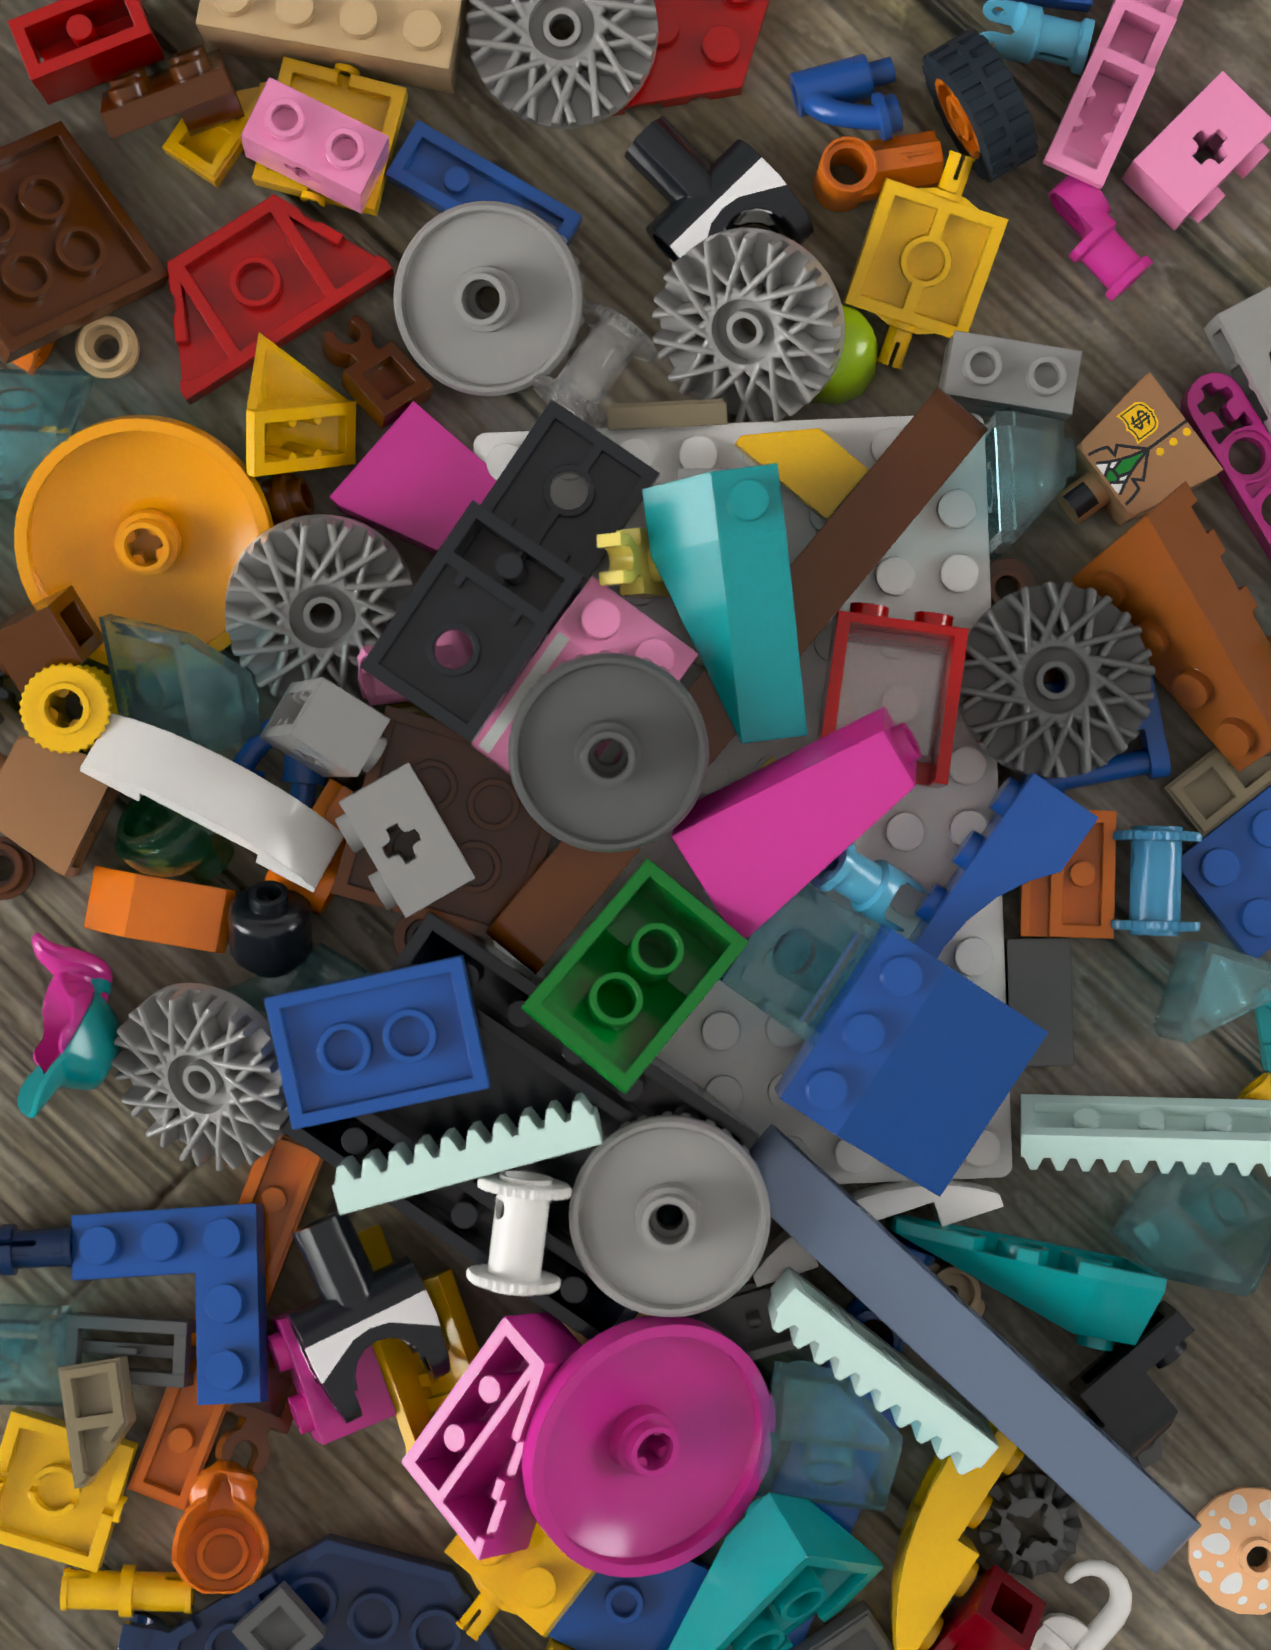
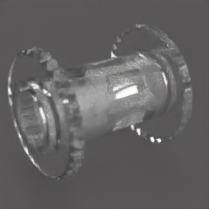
[532,302,657,429]

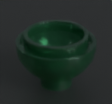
[115,795,234,882]

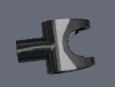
[624,116,814,264]
[287,1211,451,1424]

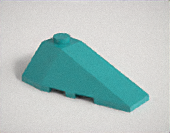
[642,463,808,744]
[885,1213,1167,1351]
[668,1492,884,1650]

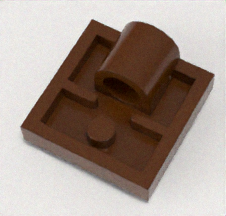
[100,45,245,139]

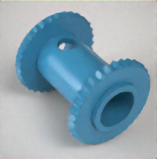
[1111,826,1202,936]

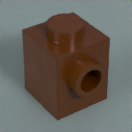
[0,585,106,693]

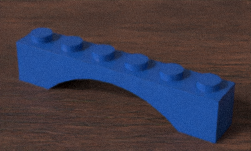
[908,773,1098,958]

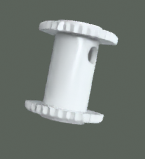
[466,1170,572,1296]

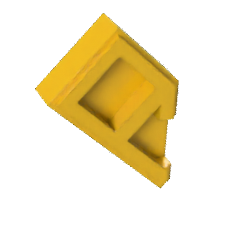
[162,82,267,188]
[734,428,869,522]

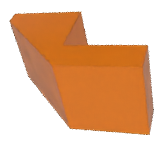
[84,866,236,954]

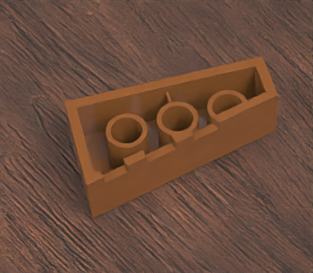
[1070,481,1271,772]

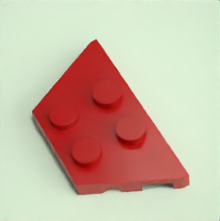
[612,0,770,116]
[167,194,395,405]

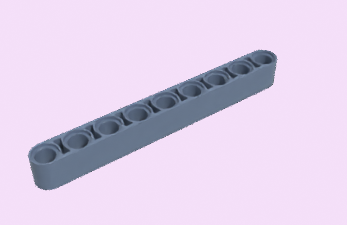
[749,1124,1202,1574]

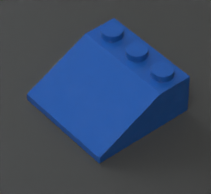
[774,923,1049,1197]

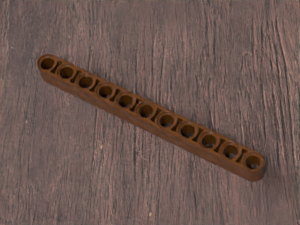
[486,387,988,975]

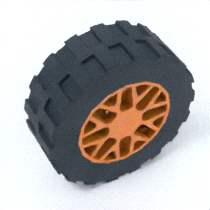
[922,29,1039,183]

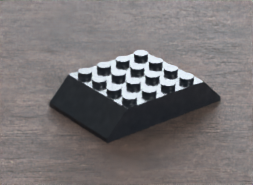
[282,911,759,1340]

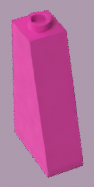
[329,401,497,555]
[672,706,921,939]

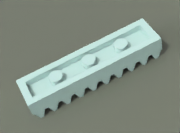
[332,1092,604,1215]
[1020,1094,1271,1177]
[767,1267,999,1475]

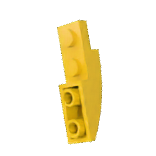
[889,1419,1025,1650]

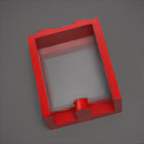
[817,602,969,788]

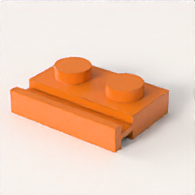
[1018,810,1117,939]

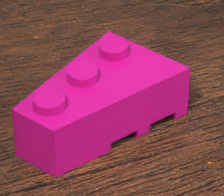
[401,1312,582,1560]

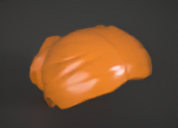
[171,1459,270,1594]

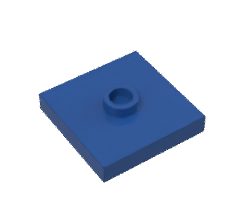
[548,1558,710,1650]

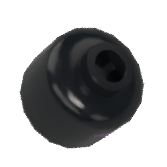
[228,880,313,978]

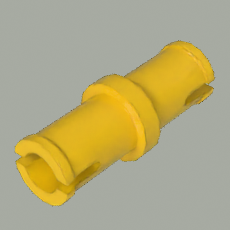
[60,1564,195,1618]

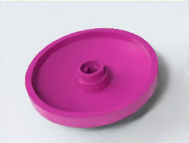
[522,1316,773,1577]

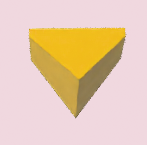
[246,332,356,477]

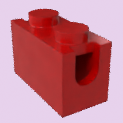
[7,0,165,105]

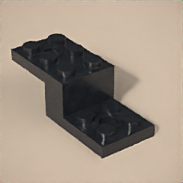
[360,400,660,743]

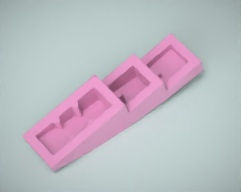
[1043,0,1184,190]

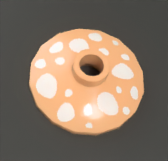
[1188,1486,1271,1615]

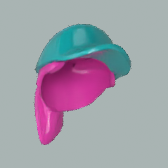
[17,933,121,1119]

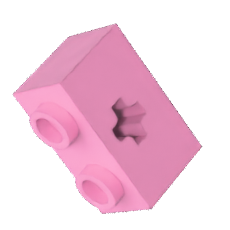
[1121,71,1271,231]
[241,77,389,214]

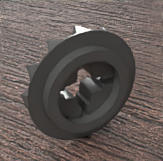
[978,1473,1082,1580]

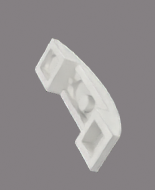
[80,713,344,893]
[753,1179,1004,1287]

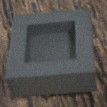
[232,1580,327,1650]

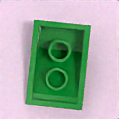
[521,858,749,1095]

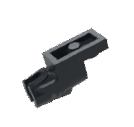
[1069,1300,1195,1469]

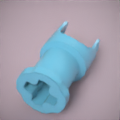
[980,0,1095,76]
[810,843,927,932]

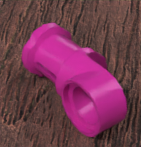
[1048,175,1154,303]

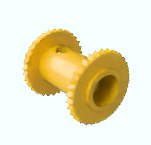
[19,663,127,754]

